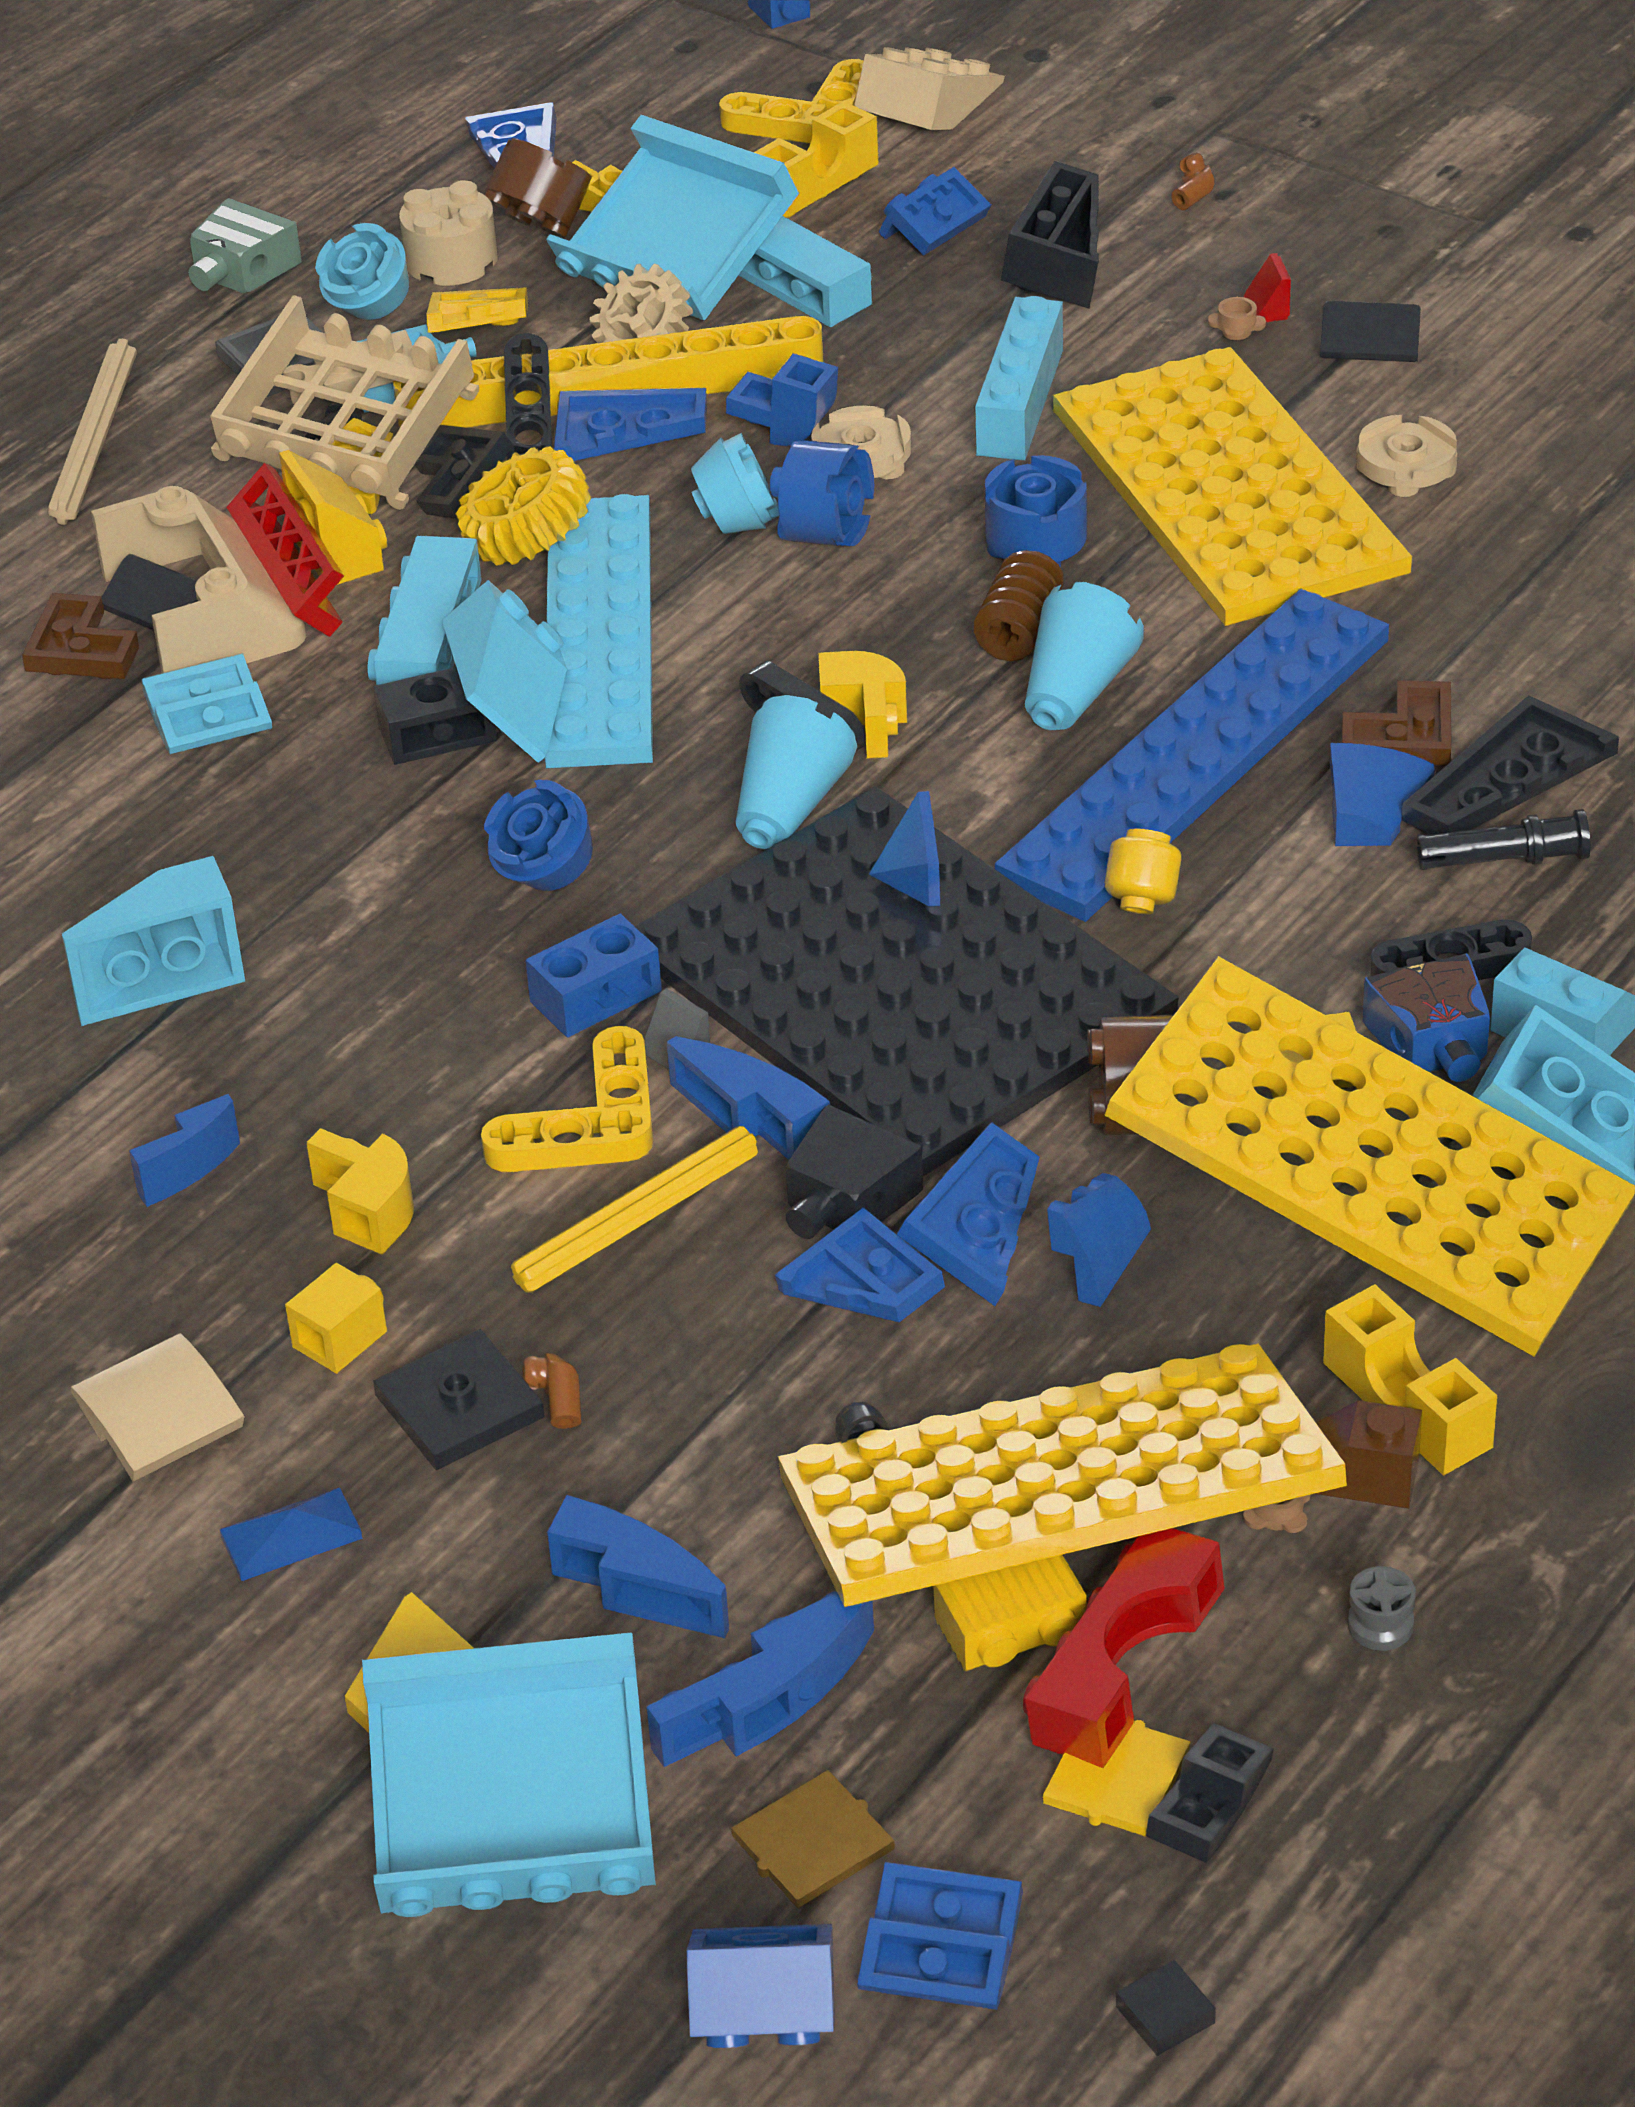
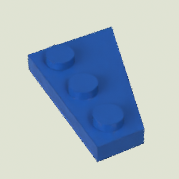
[465,102,557,169]
[554,388,707,461]
[897,1122,1040,1306]

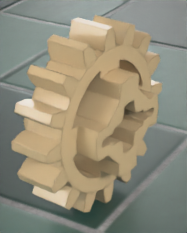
[590,264,693,343]

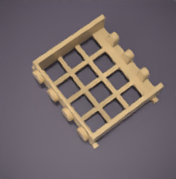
[210,295,479,510]

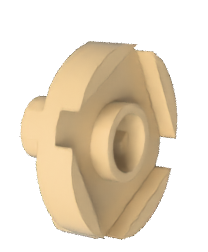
[811,406,911,479]
[1356,415,1457,497]

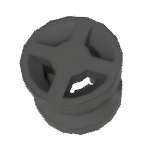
[1348,1566,1416,1651]

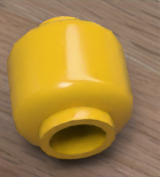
[1105,829,1181,914]

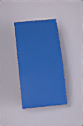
[129,1094,240,1207]

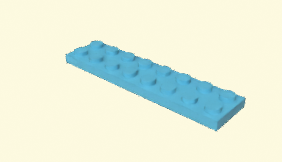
[545,494,653,768]

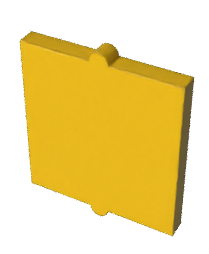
[1043,1720,1191,1837]

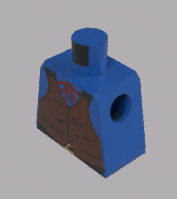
[1362,953,1490,1082]

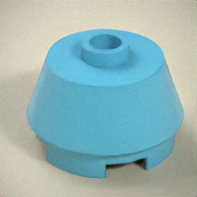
[315,223,409,320]
[691,433,779,534]

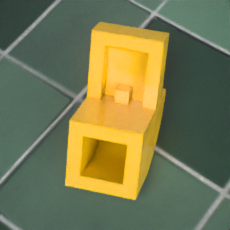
[818,651,907,758]
[307,1128,414,1255]

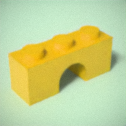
[754,101,879,218]
[1323,1284,1497,1476]

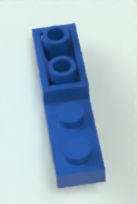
[647,1591,874,1767]

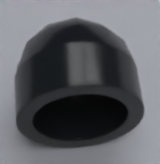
[835,1402,889,1443]

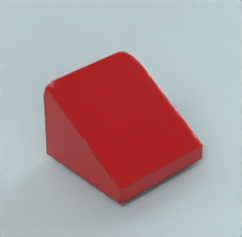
[1244,253,1291,322]

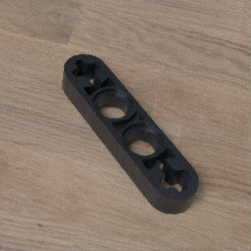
[504,333,552,460]

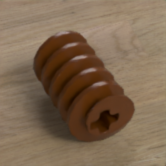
[974,550,1064,661]

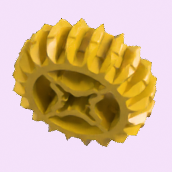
[456,446,592,566]

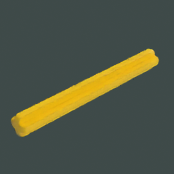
[511,1126,758,1293]

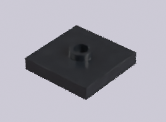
[373,1329,545,1471]

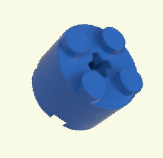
[770,440,874,546]
[985,455,1087,566]

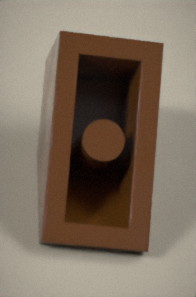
[1315,1400,1422,1509]

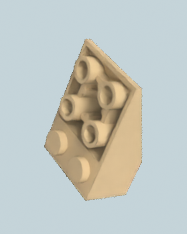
[854,47,1004,130]

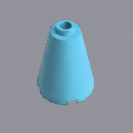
[1025,582,1144,730]
[736,695,857,849]

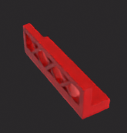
[226,463,344,637]

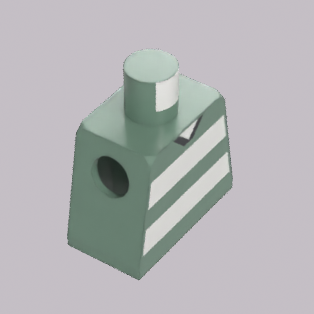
[189,198,302,293]

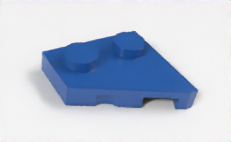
[775,1208,945,1322]

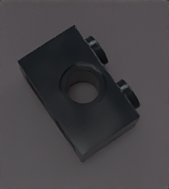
[373,667,497,765]

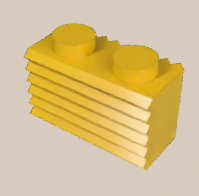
[934,1555,1087,1671]

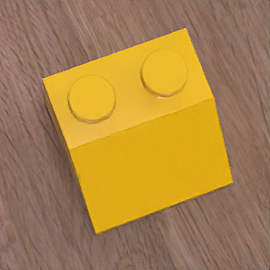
[279,450,387,585]

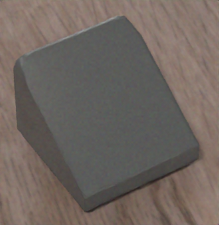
[644,988,710,1069]

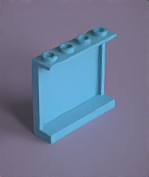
[546,115,799,321]
[362,1633,656,1917]

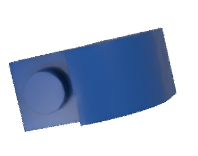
[726,353,838,446]

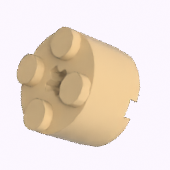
[399,180,498,286]

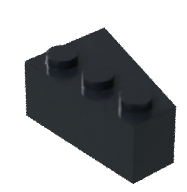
[1001,161,1099,309]

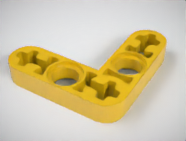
[719,59,864,143]
[481,1026,653,1172]

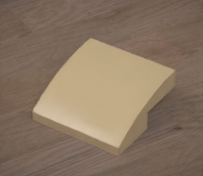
[71,1333,244,1481]

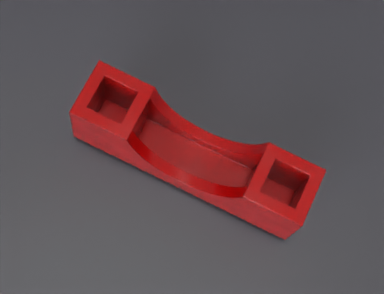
[1023,1528,1225,1768]

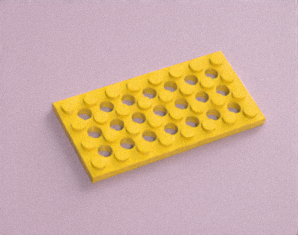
[1053,347,1412,626]
[1105,956,1635,1357]
[778,1343,1347,1607]

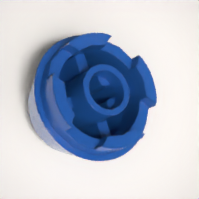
[484,780,593,891]

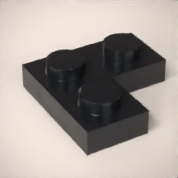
[414,425,514,519]

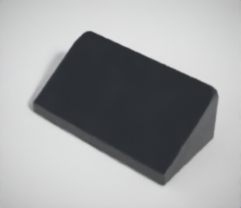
[1320,301,1421,362]
[102,554,198,630]

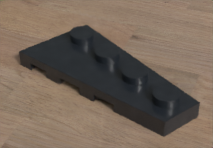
[1402,695,1619,834]

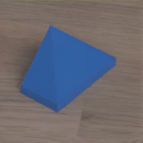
[869,791,940,906]
[220,1487,362,1581]

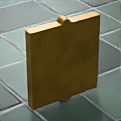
[731,1770,895,1908]

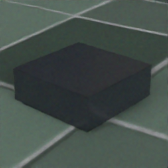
[1116,1960,1216,2056]

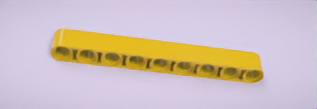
[393,316,823,428]

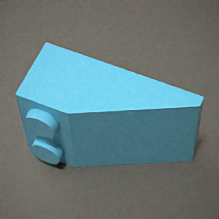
[442,580,567,763]
[62,856,245,1026]
[1472,1005,1635,1185]

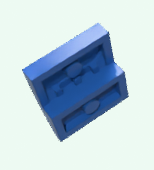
[857,1862,1023,2010]

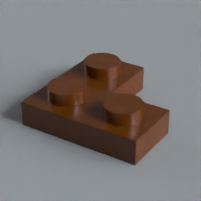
[22,593,139,679]
[1342,680,1452,766]

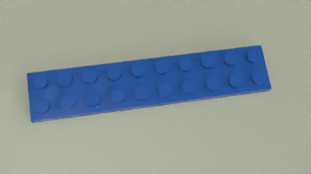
[995,589,1389,922]

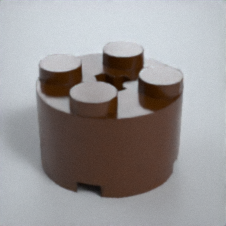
[484,138,592,238]
[1087,1015,1178,1135]

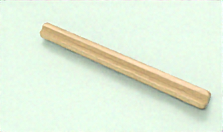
[48,338,137,525]

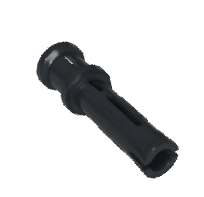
[1417,809,1591,870]

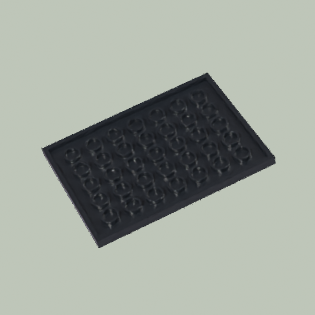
[635,786,1179,1176]

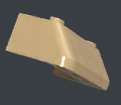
[91,486,306,674]

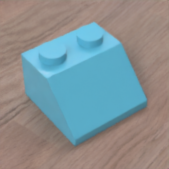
[1490,947,1635,1056]

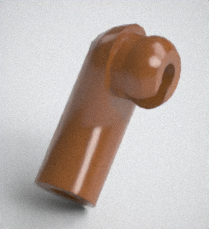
[1171,153,1215,210]
[522,1353,582,1429]

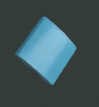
[142,654,272,754]

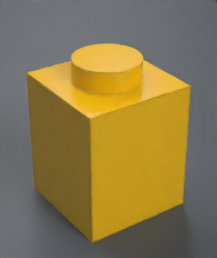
[285,1262,387,1374]

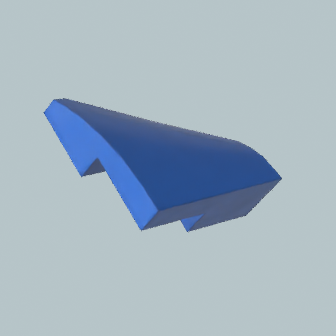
[1330,743,1434,846]
[1047,1173,1151,1307]

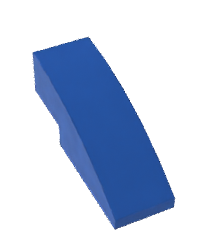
[667,1036,830,1160]
[547,1495,729,1638]

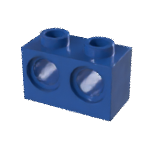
[525,913,662,1038]

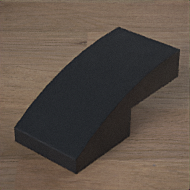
[1146,1723,1274,1863]

